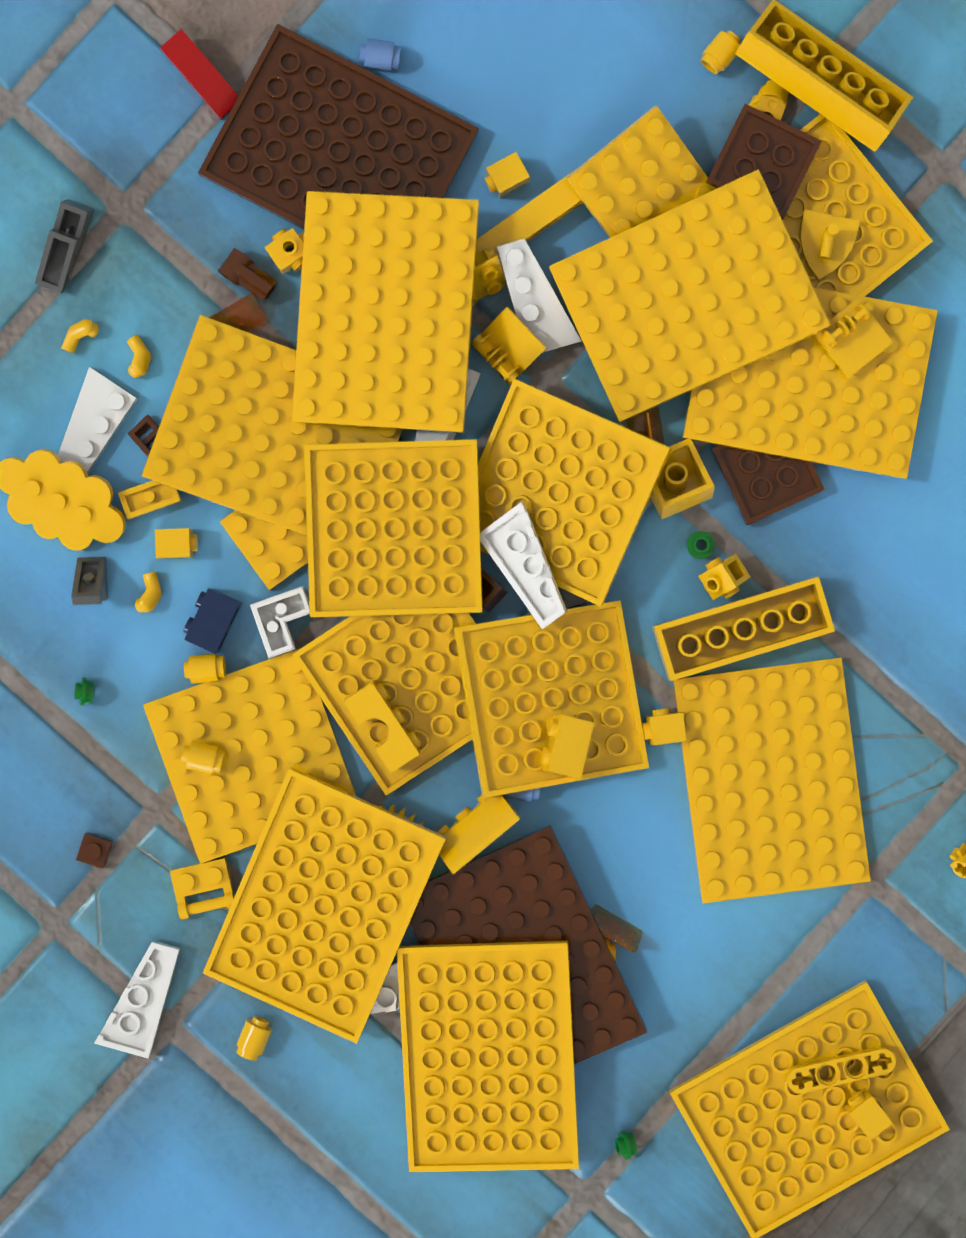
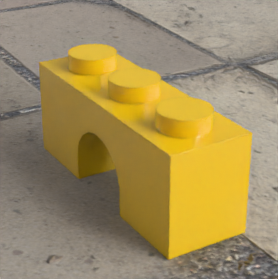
[343,680,422,773]

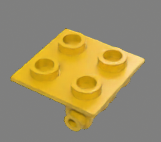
[473,249,507,305]
[814,298,894,378]
[472,307,547,385]

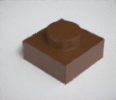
[76,832,113,869]

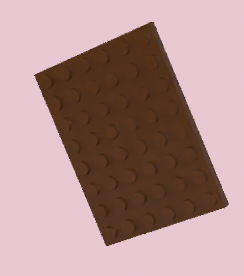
[198,24,479,230]
[410,825,647,1064]

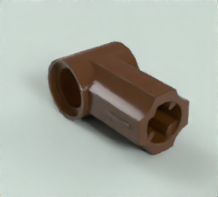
[218,248,278,302]

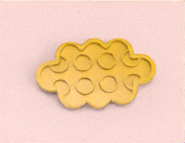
[0,449,126,551]

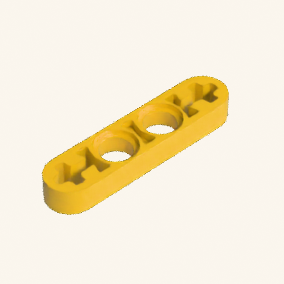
[786,1046,896,1093]

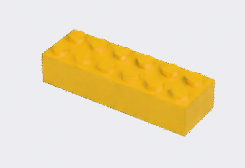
[735,0,913,152]
[652,577,835,681]

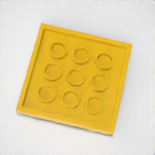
[566,106,716,238]

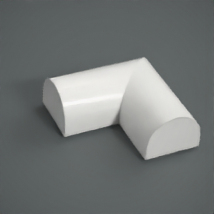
[250,586,310,658]

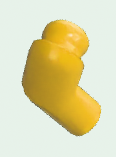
[61,319,99,354]
[127,334,152,378]
[135,571,162,613]

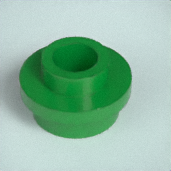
[687,531,715,559]
[74,677,94,706]
[615,1131,637,1160]

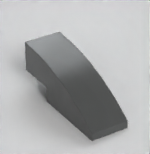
[35,199,94,294]

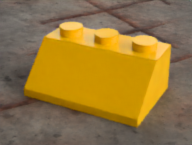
[436,794,520,874]

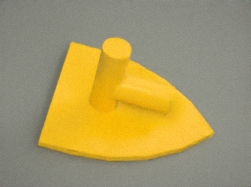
[800,209,860,280]

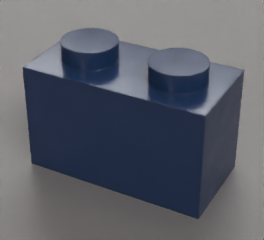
[183,588,242,654]

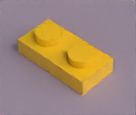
[118,480,182,520]

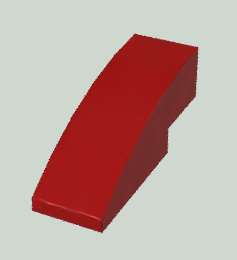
[160,29,238,119]

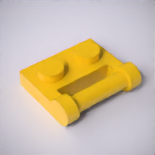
[170,857,235,920]

